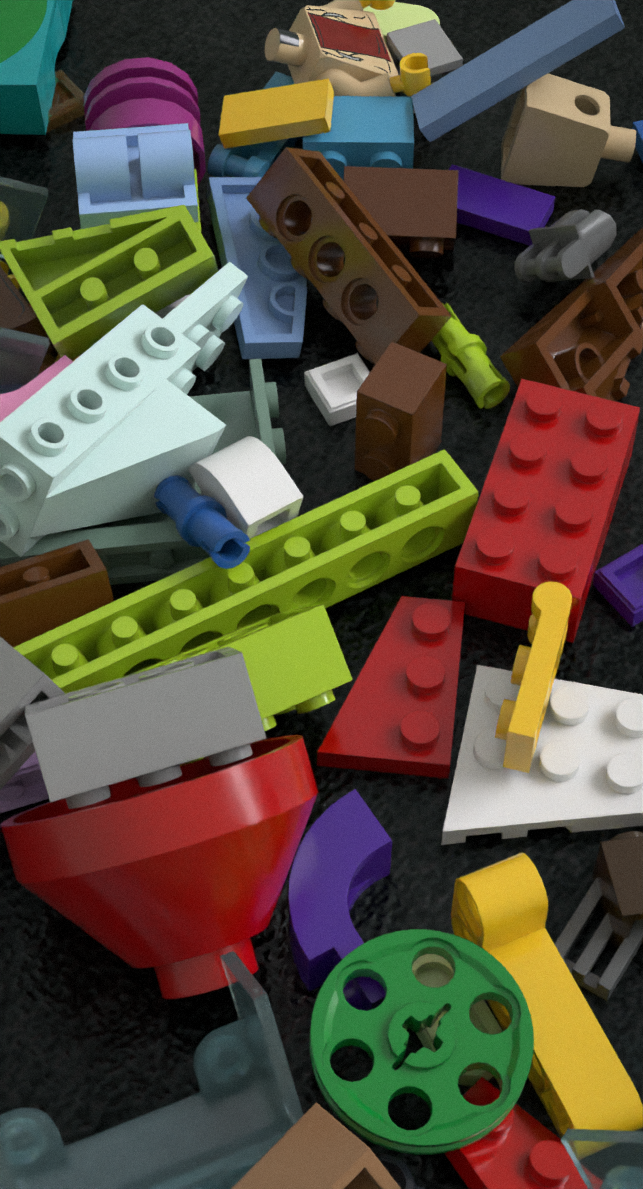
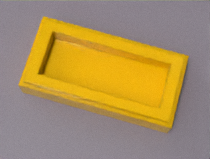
[218,78,334,149]

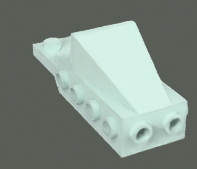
[0,262,248,557]

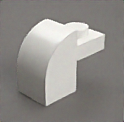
[188,436,303,539]

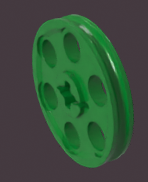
[310,929,534,1155]

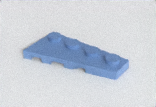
[206,177,312,359]

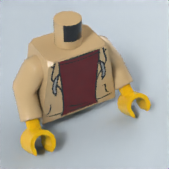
[265,0,431,97]

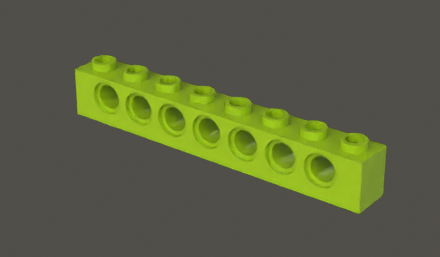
[13,449,479,693]

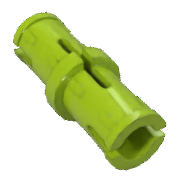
[431,303,510,409]

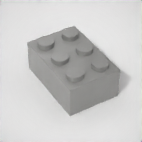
[25,647,266,809]

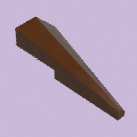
[500,228,643,402]

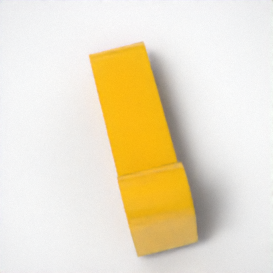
[451,853,643,1155]

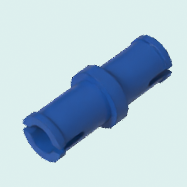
[154,475,250,569]

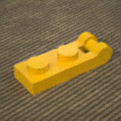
[495,581,572,773]

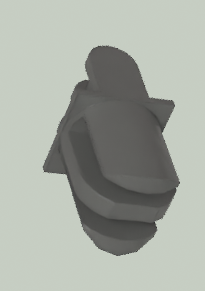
[515,209,616,283]

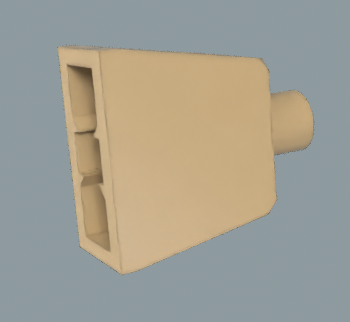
[501,74,636,187]

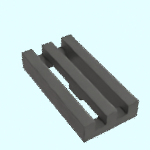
[555,877,643,1001]

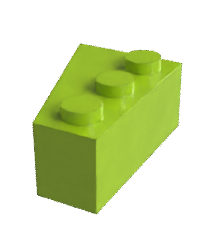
[0,205,218,359]

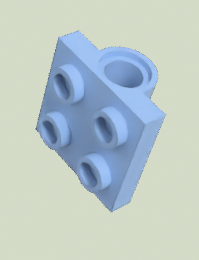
[73,123,198,229]

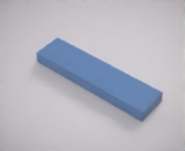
[411,0,625,142]

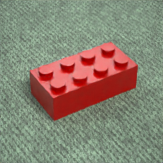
[452,379,640,643]

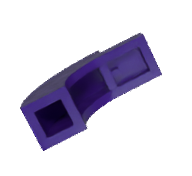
[288,789,392,1011]

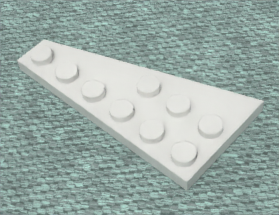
[441,665,643,845]

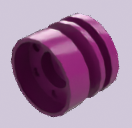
[83,57,206,186]

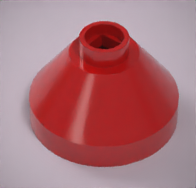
[1,735,318,999]

